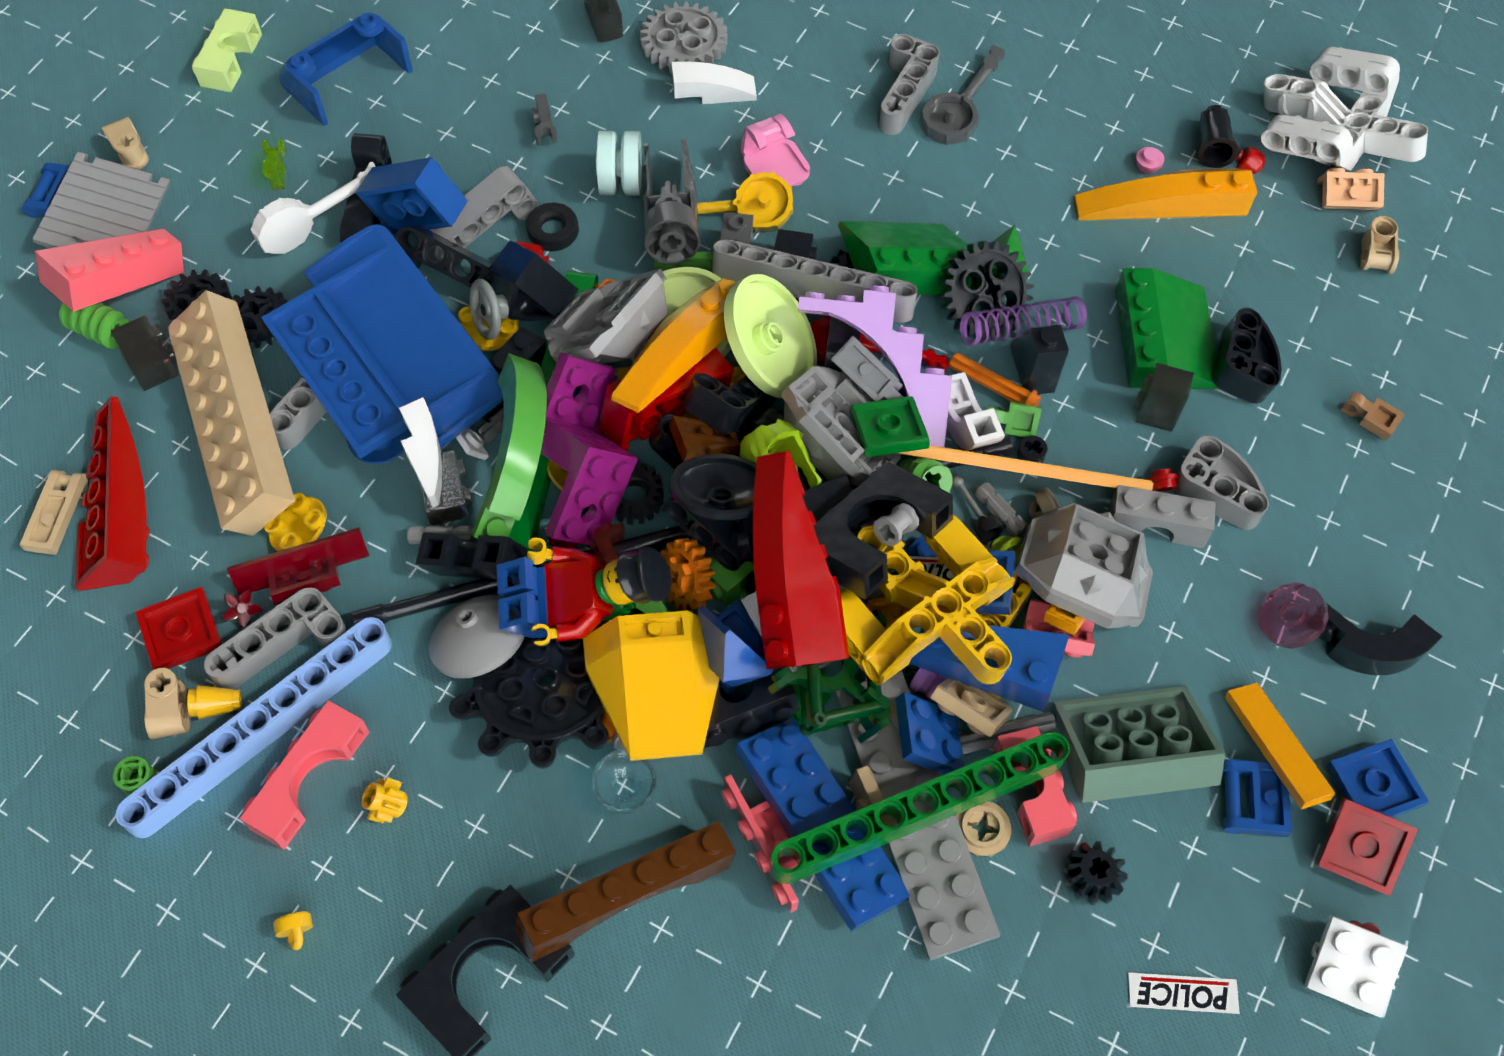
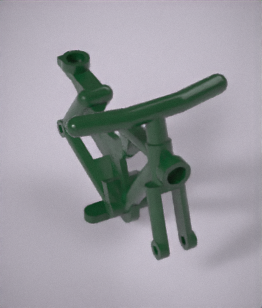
[768,594,920,744]

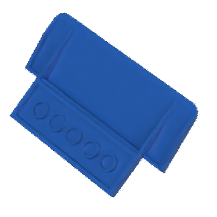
[261,225,503,459]

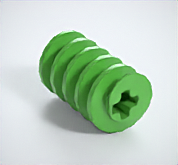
[59,302,132,349]
[899,456,953,493]

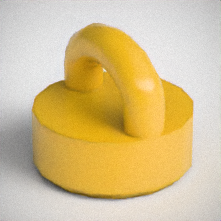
[273,911,313,951]

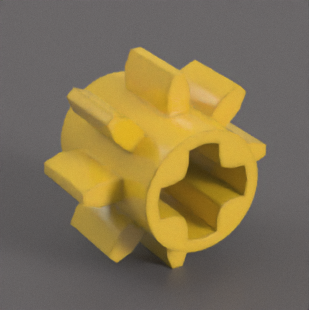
[362,777,408,824]

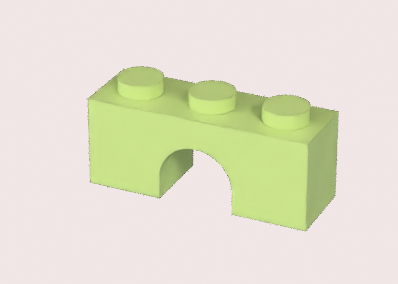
[192,8,262,92]

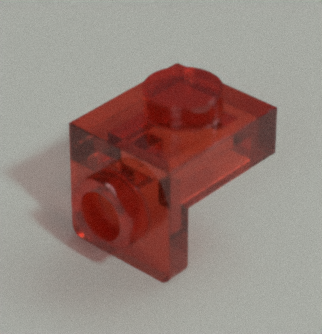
[591,523,625,566]

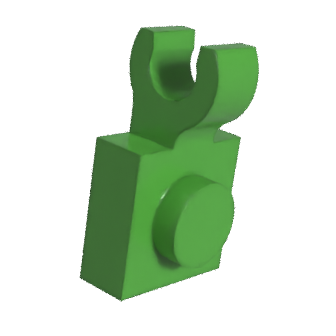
[986,401,1042,437]

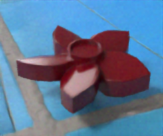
[221,588,263,629]

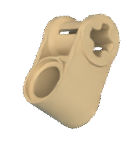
[102,116,149,170]
[1360,216,1399,274]
[144,668,190,740]

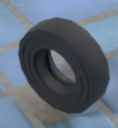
[526,202,579,251]

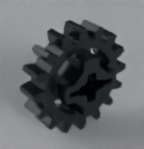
[162,269,232,320]
[233,286,288,348]

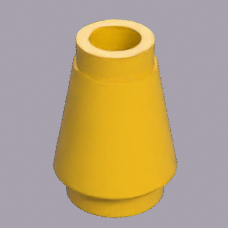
[187,685,242,720]

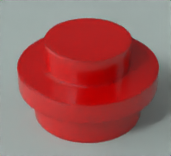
[1146,469,1179,492]

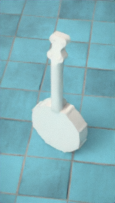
[250,162,376,254]

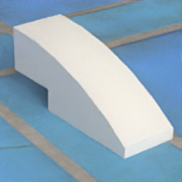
[672,61,757,104]
[399,398,442,508]

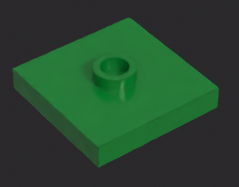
[850,396,930,458]

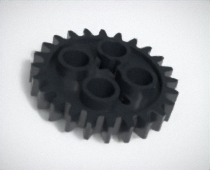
[939,240,1034,340]

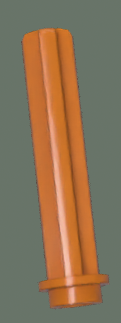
[949,353,1041,406]

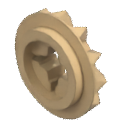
[956,801,1012,857]

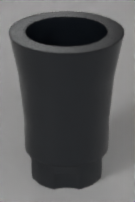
[1198,105,1239,168]

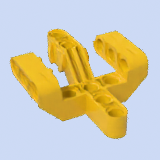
[840,515,1016,685]

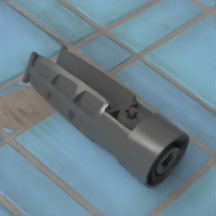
[643,138,700,264]

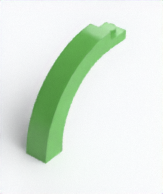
[471,353,547,538]

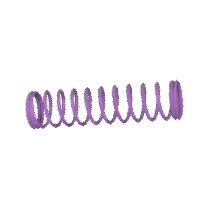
[960,296,1087,346]

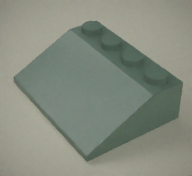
[1053,686,1225,803]

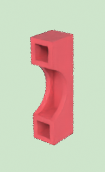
[240,700,370,850]

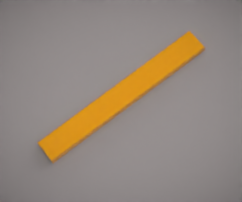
[899,445,1153,491]

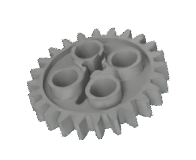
[640,1,728,73]

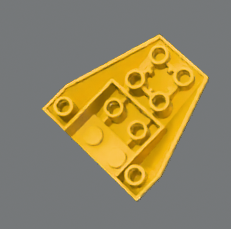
[583,611,720,761]

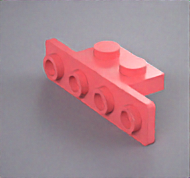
[721,774,799,913]

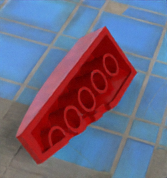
[75,396,150,591]
[753,451,849,669]

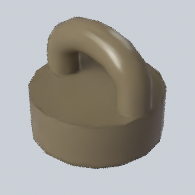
[1029,487,1061,519]

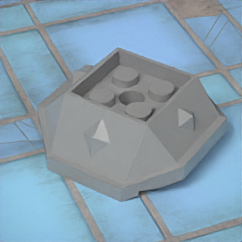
[544,269,668,364]
[780,366,901,485]
[1015,503,1153,629]

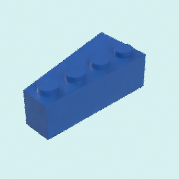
[910,625,1070,712]

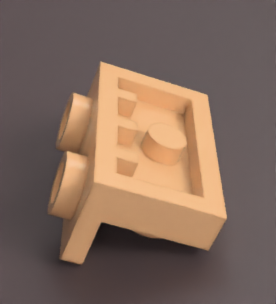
[1317,168,1384,210]

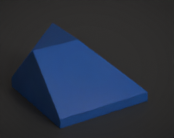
[698,604,774,687]

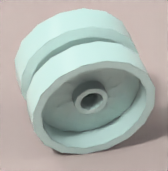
[596,131,642,196]

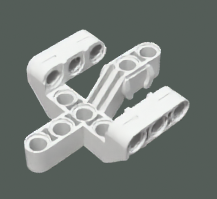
[1261,47,1428,171]

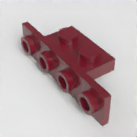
[227,527,369,605]

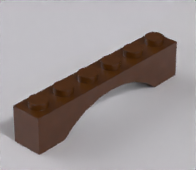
[515,821,736,962]

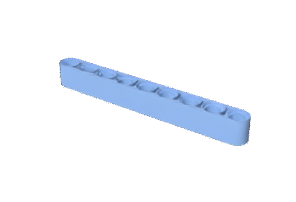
[115,617,392,838]

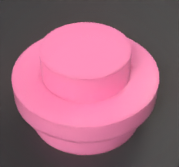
[1136,147,1165,174]

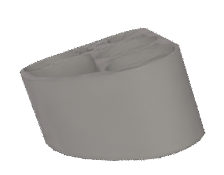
[1174,435,1269,530]

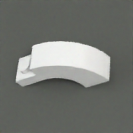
[947,372,1005,450]

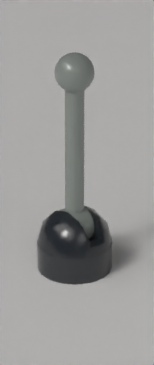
[952,475,1004,542]

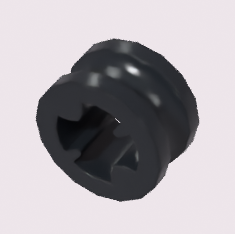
[1017,435,1048,463]

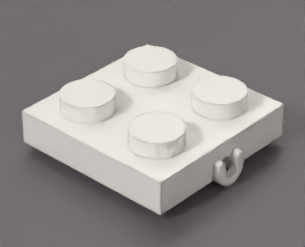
[1304,915,1408,1018]

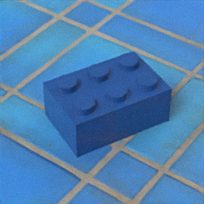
[355,157,468,234]

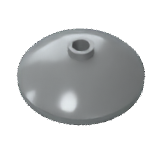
[429,595,525,678]

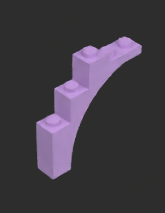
[798,285,952,448]

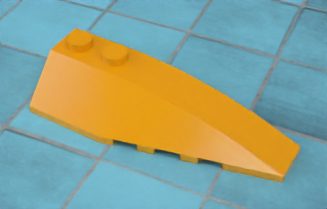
[1074,168,1257,221]
[612,278,736,413]

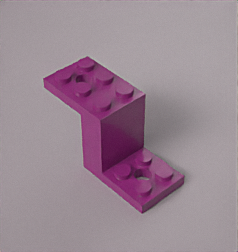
[541,352,638,547]

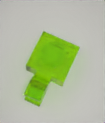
[262,138,286,190]

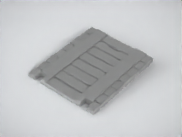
[32,151,171,248]

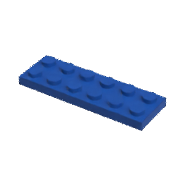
[734,717,910,932]

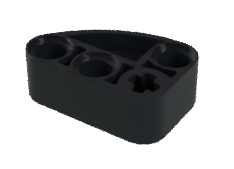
[1212,307,1282,404]

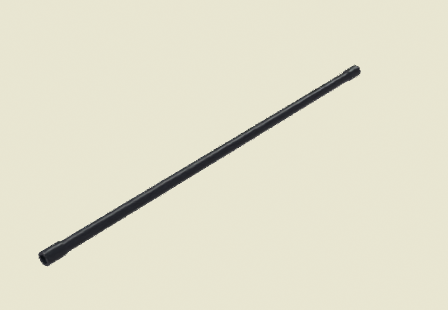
[352,435,1013,626]

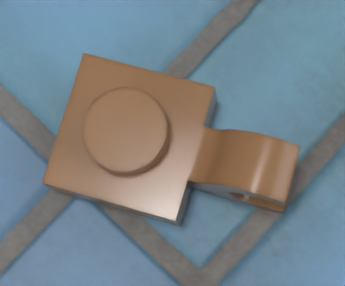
[1341,392,1405,441]

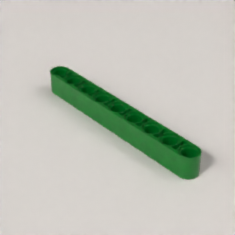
[770,732,1070,884]

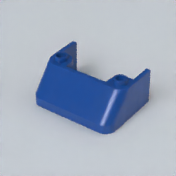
[278,13,413,126]

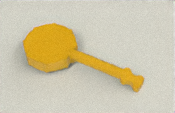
[697,172,794,232]

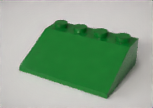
[838,221,980,295]
[1115,268,1220,389]

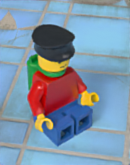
[497,538,672,646]

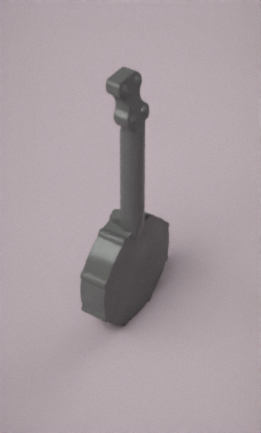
[920,45,1005,145]

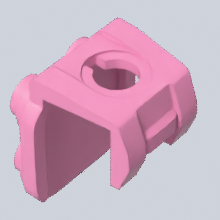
[740,114,810,186]

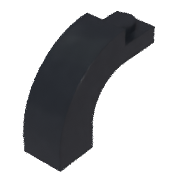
[1308,604,1443,675]

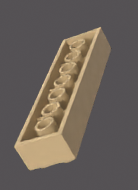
[168,290,295,536]

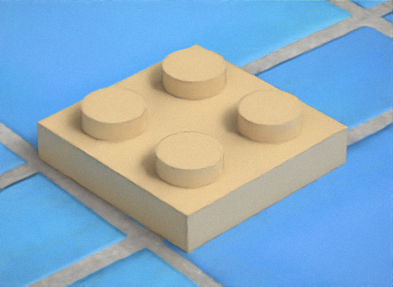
[931,678,1014,737]

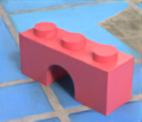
[992,726,1077,847]

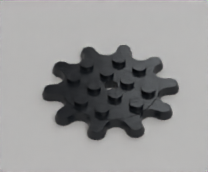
[449,620,609,769]

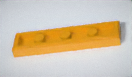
[1225,683,1335,809]

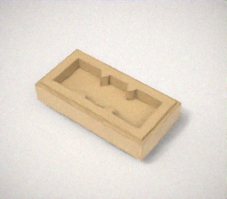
[849,766,895,827]

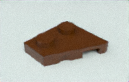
[669,415,740,462]

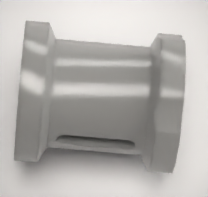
[874,503,919,546]

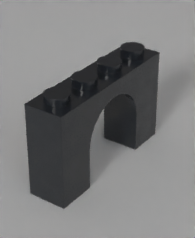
[814,461,953,600]
[396,885,575,1056]

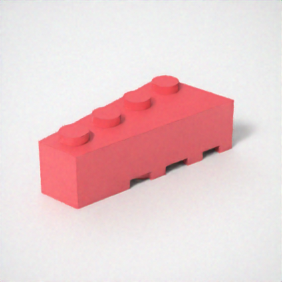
[35,229,184,312]

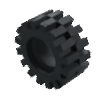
[614,463,664,525]

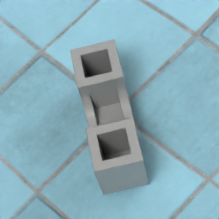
[1109,485,1216,548]

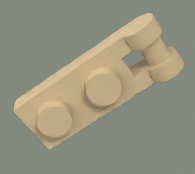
[19,470,89,555]

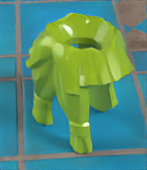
[740,419,822,488]

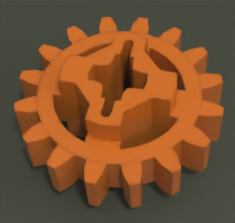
[661,538,715,611]

